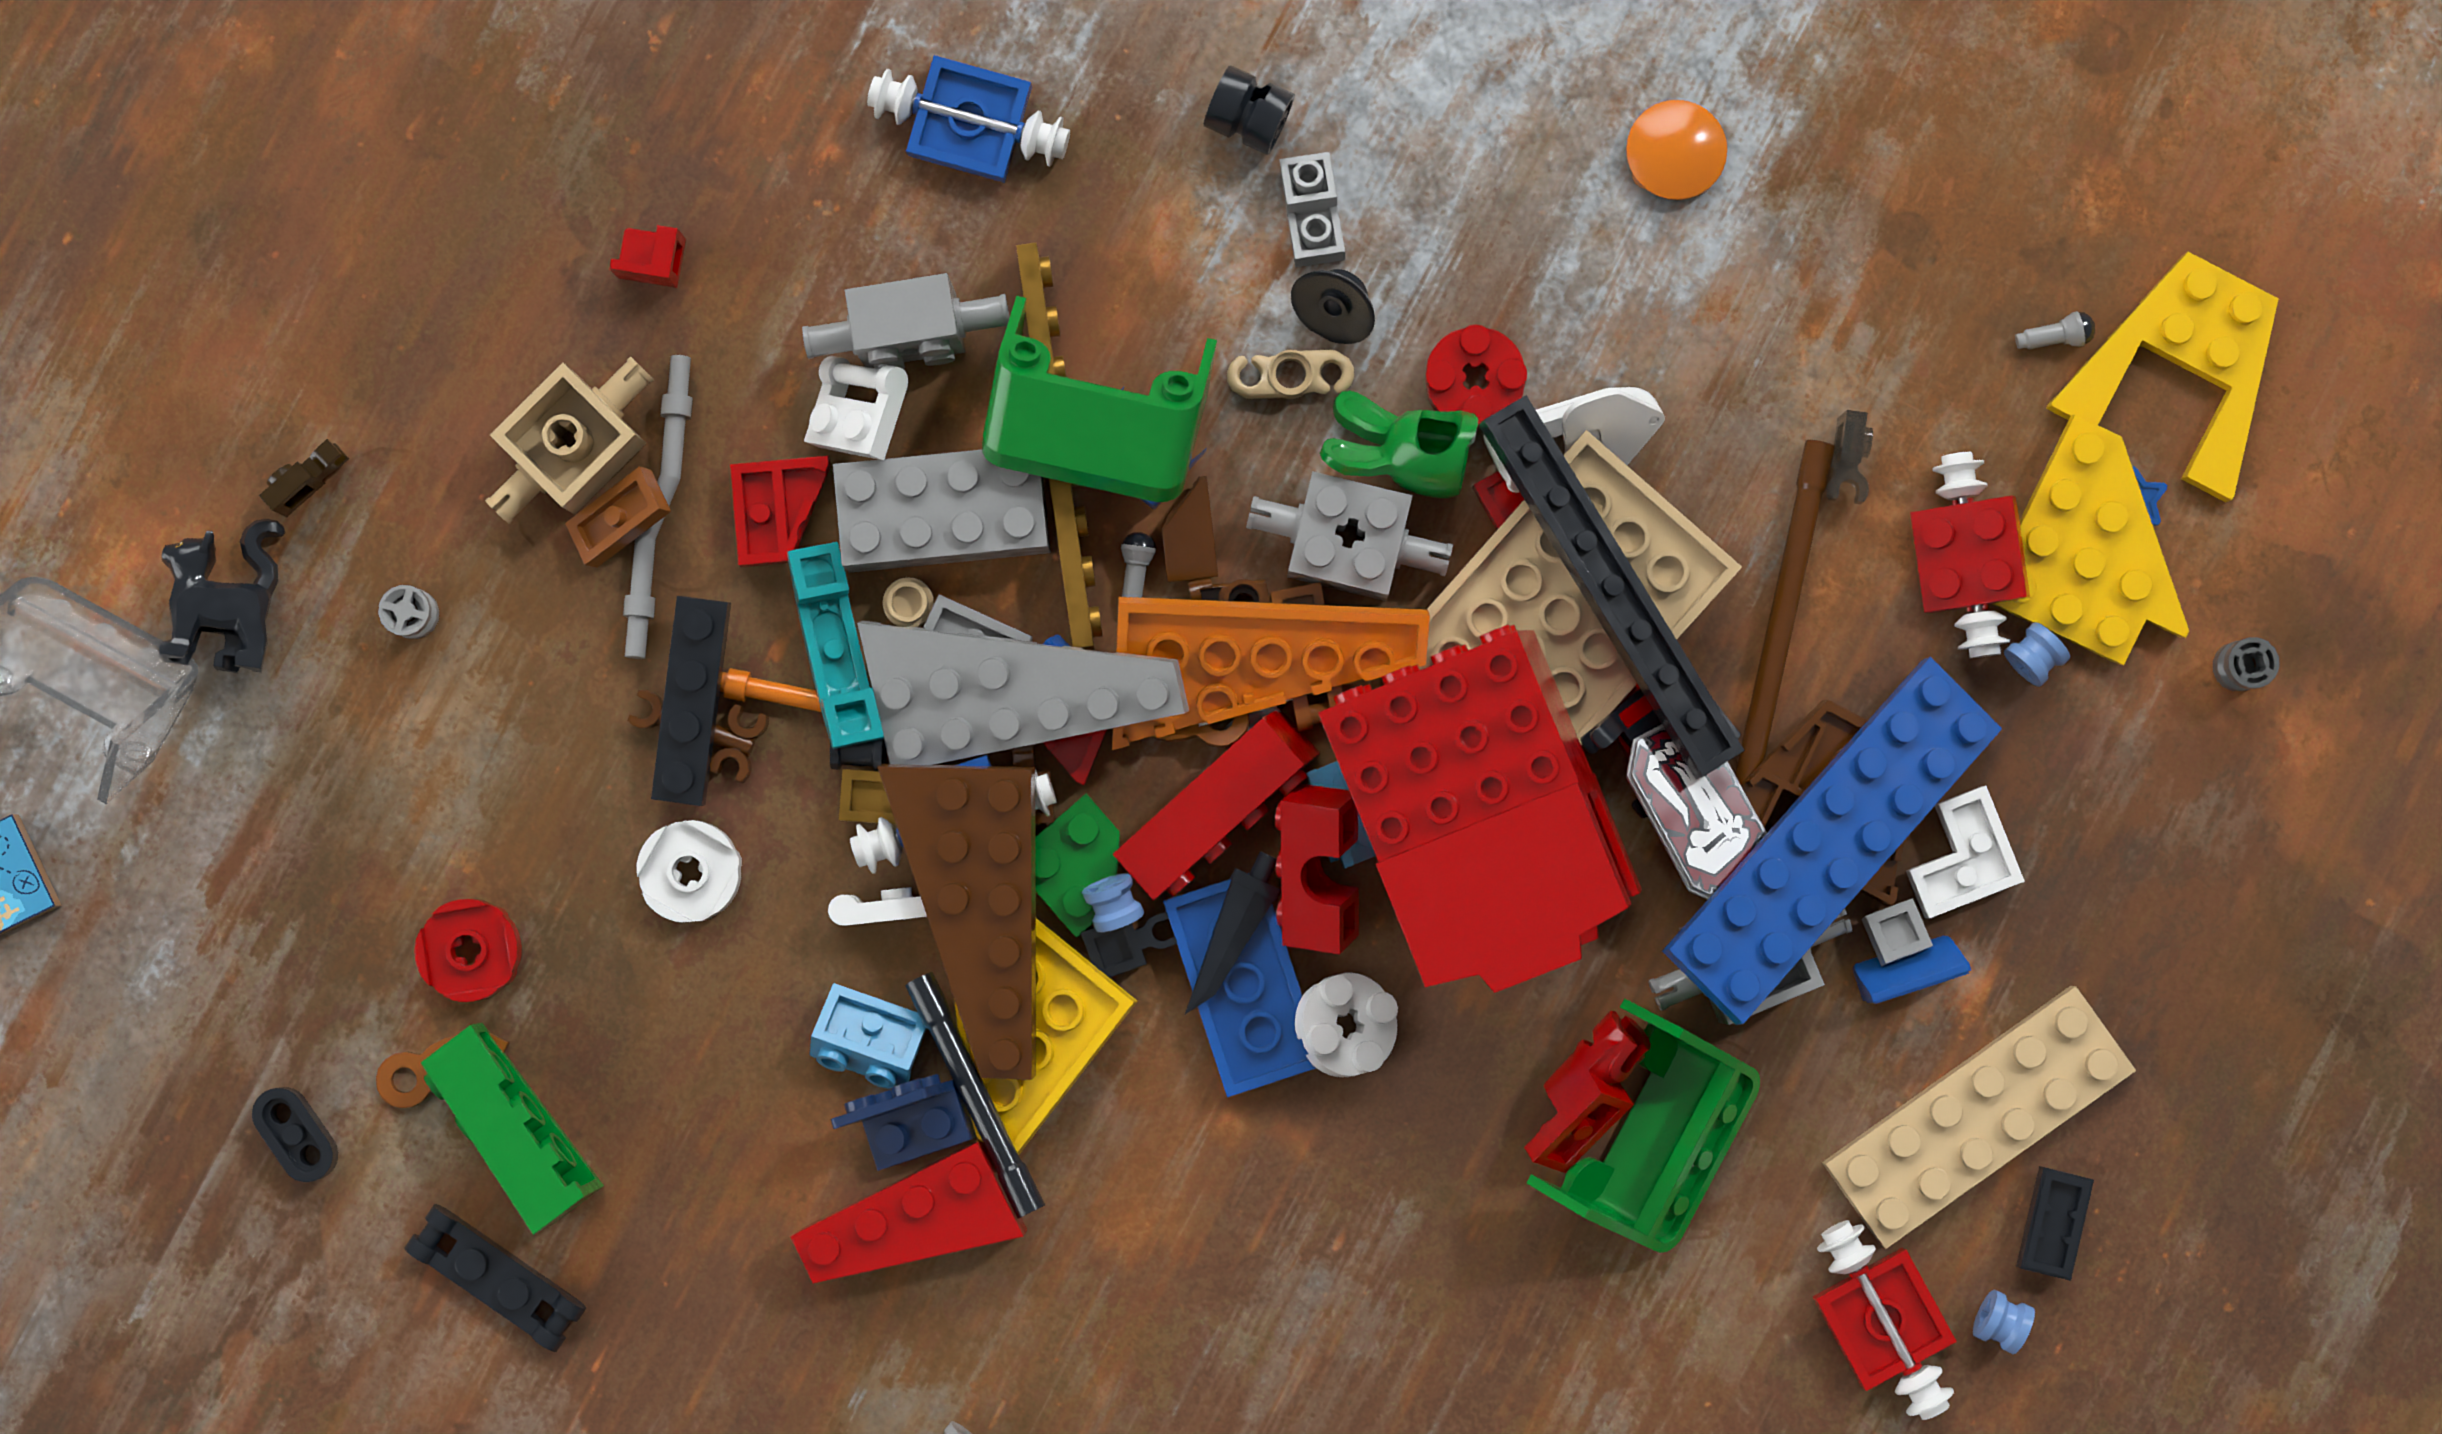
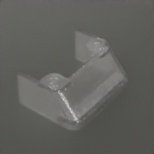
[0,577,198,804]

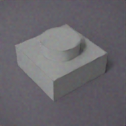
[1861,898,1933,967]

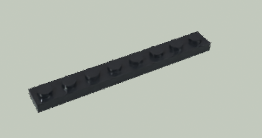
[1479,395,1745,779]

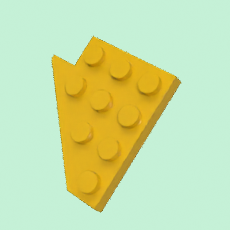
[1992,415,2189,665]

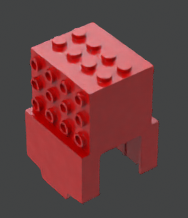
[1318,624,1642,993]

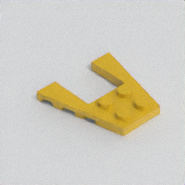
[2046,252,2279,503]

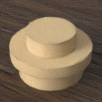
[883,577,934,627]

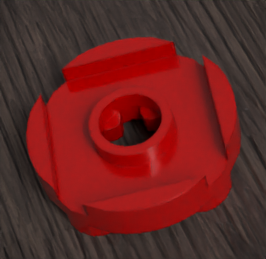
[1425,324,1527,428]
[414,899,522,1002]

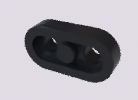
[252,1087,338,1182]

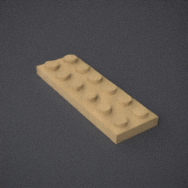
[1822,986,2136,1249]

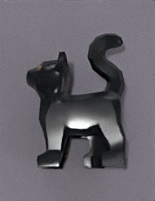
[158,519,285,673]

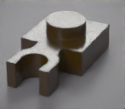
[259,439,349,517]

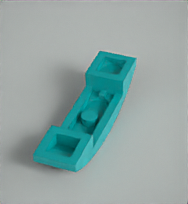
[787,542,884,749]

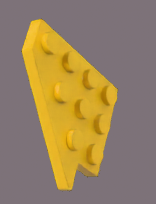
[954,918,1138,1155]

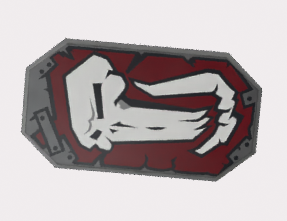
[1626,725,1767,899]

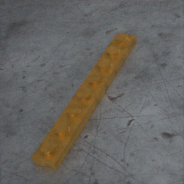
[1016,242,1103,650]

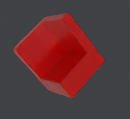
[609,225,686,288]

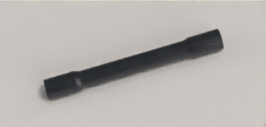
[905,972,1045,1219]

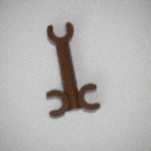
[627,690,769,783]

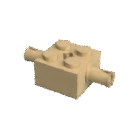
[485,356,654,524]

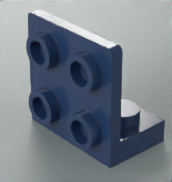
[831,1074,977,1171]

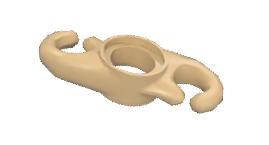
[1227,350,1354,399]

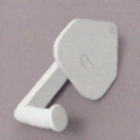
[1484,387,1665,492]

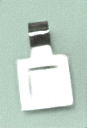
[1826,410,1873,505]

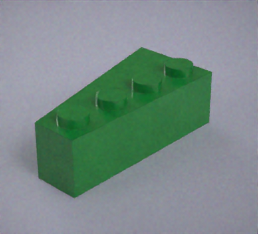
[420,1023,604,1235]

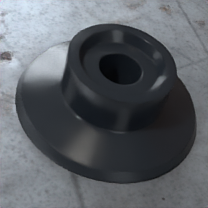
[1291,269,1375,344]

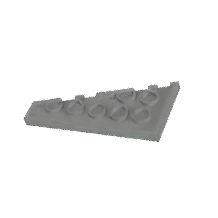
[857,621,1189,765]

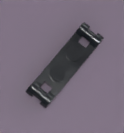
[404,1204,586,1352]

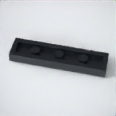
[651,596,731,806]

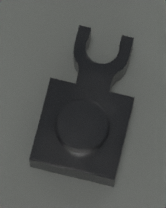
[1081,911,1178,978]

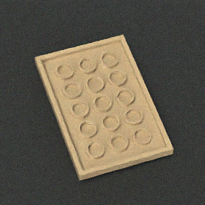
[1419,430,1742,745]

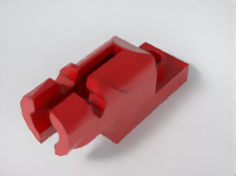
[1524,1011,1651,1173]

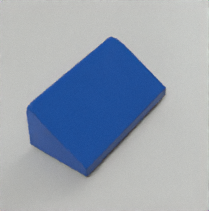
[1853,936,1971,1004]

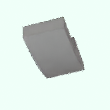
[1279,152,1345,268]

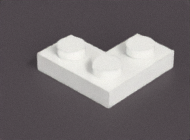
[1906,786,2024,918]

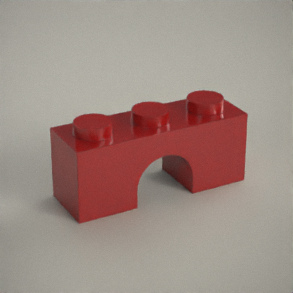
[1275,783,1359,955]

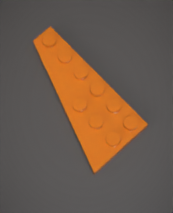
[1112,597,1430,750]

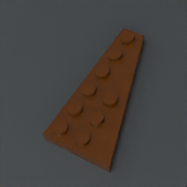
[877,764,1036,1080]

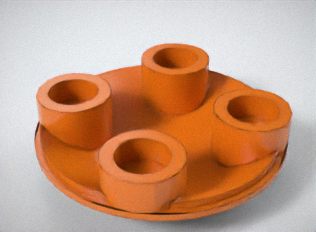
[1626,100,1727,200]

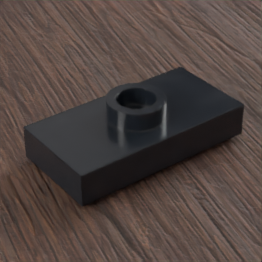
[2016,1166,2094,1281]

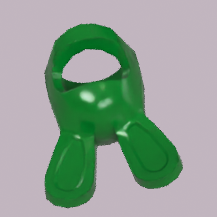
[1320,390,1478,498]

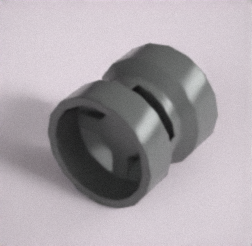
[2213,637,2279,691]

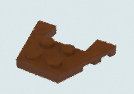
[1740,700,1904,906]

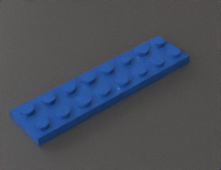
[1662,657,2002,1025]

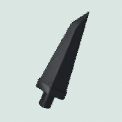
[1185,851,1281,1014]

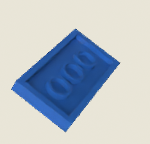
[1163,873,1316,1097]

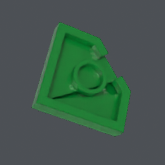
[1035,793,1120,938]

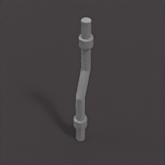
[623,355,693,659]

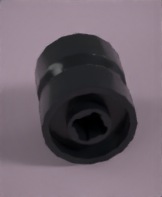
[1203,65,1295,155]

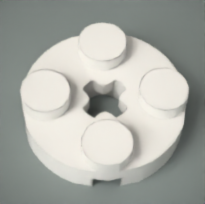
[636,820,742,922]
[1295,973,1398,1077]

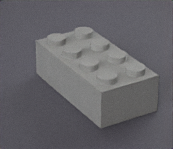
[833,450,1051,573]

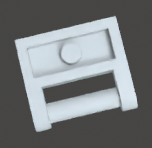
[804,356,908,461]

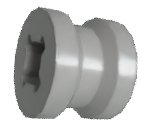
[378,585,439,639]

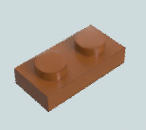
[565,466,671,568]

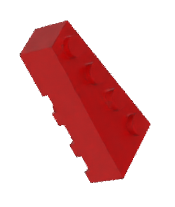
[1113,710,1320,900]
[790,1140,1027,1283]

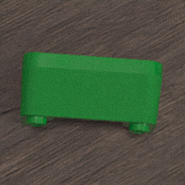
[982,296,1217,502]
[1527,998,1760,1253]

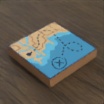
[0,814,62,936]

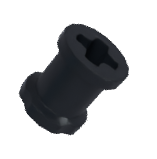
[830,738,887,771]

